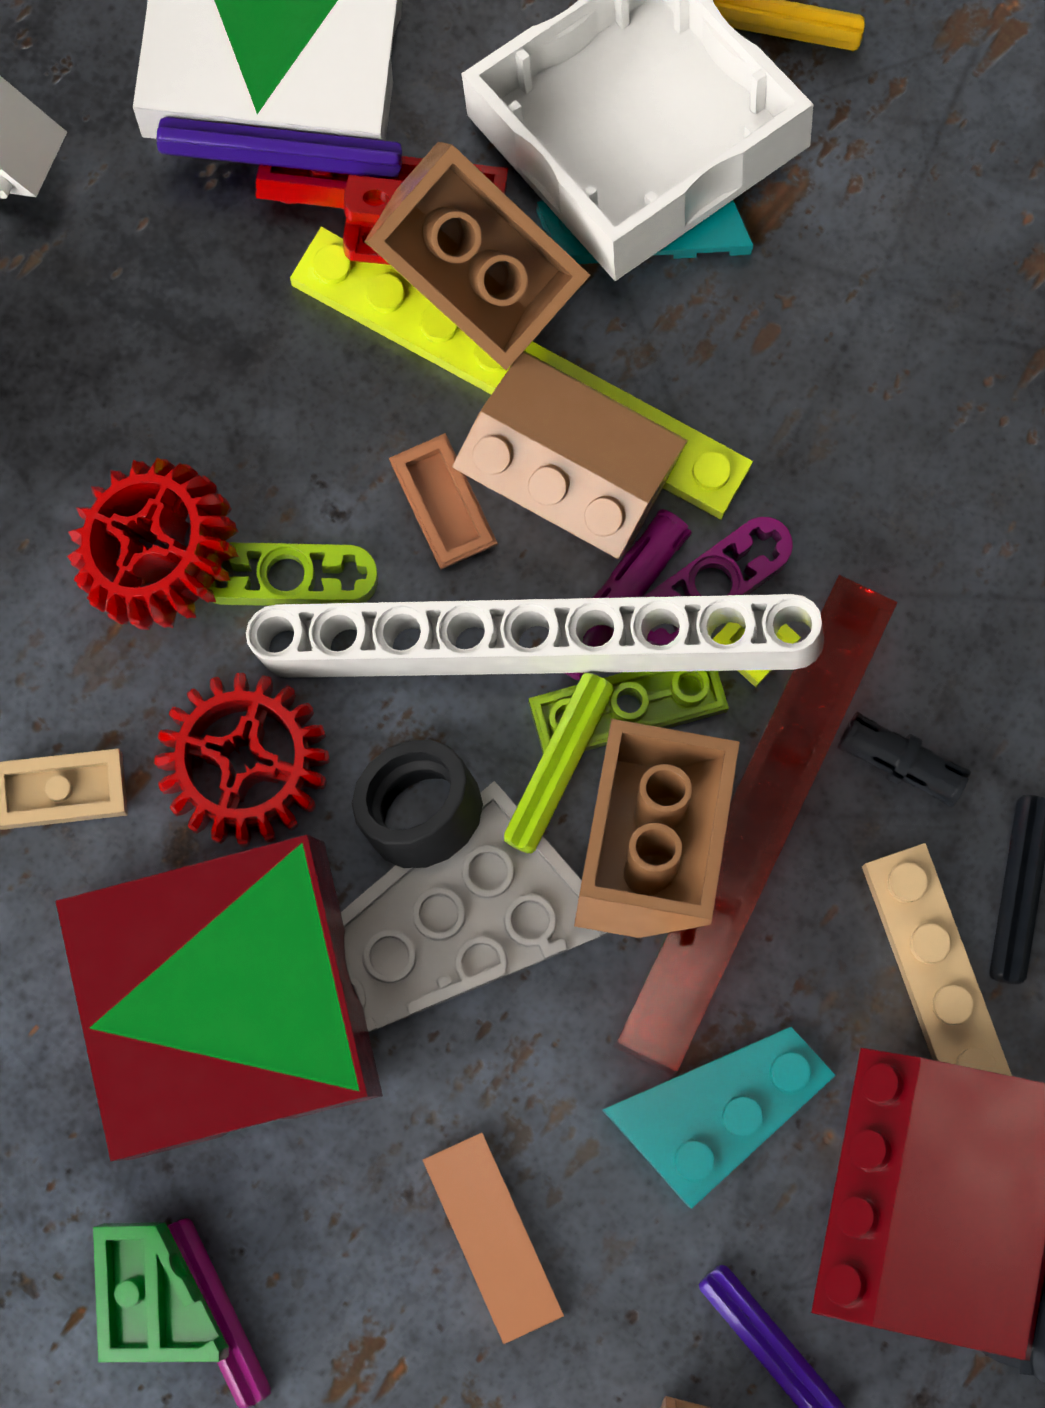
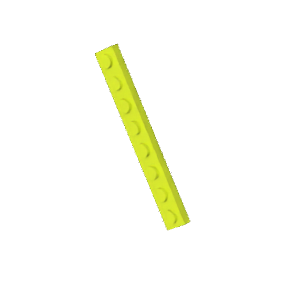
[290,227,753,520]

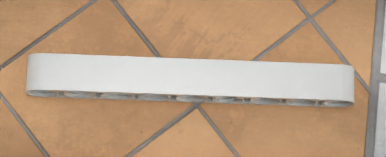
[246,594,824,678]

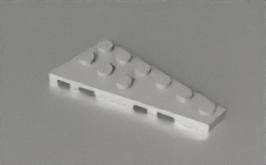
[341,781,610,1033]

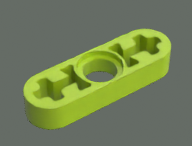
[209,542,378,606]

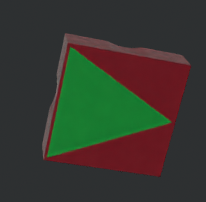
[55,834,383,1161]

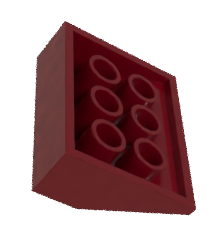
[811,1048,1045,1361]

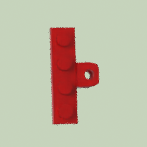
[256,156,508,265]

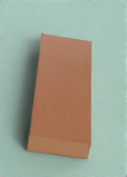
[423,1133,564,1344]

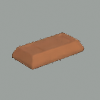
[389,433,498,570]

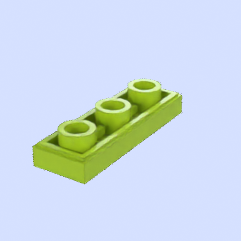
[528,671,729,754]

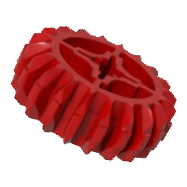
[67,457,239,630]
[154,673,330,847]

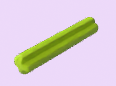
[504,673,613,854]

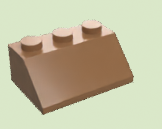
[364,142,590,371]
[452,351,688,559]
[574,719,740,938]

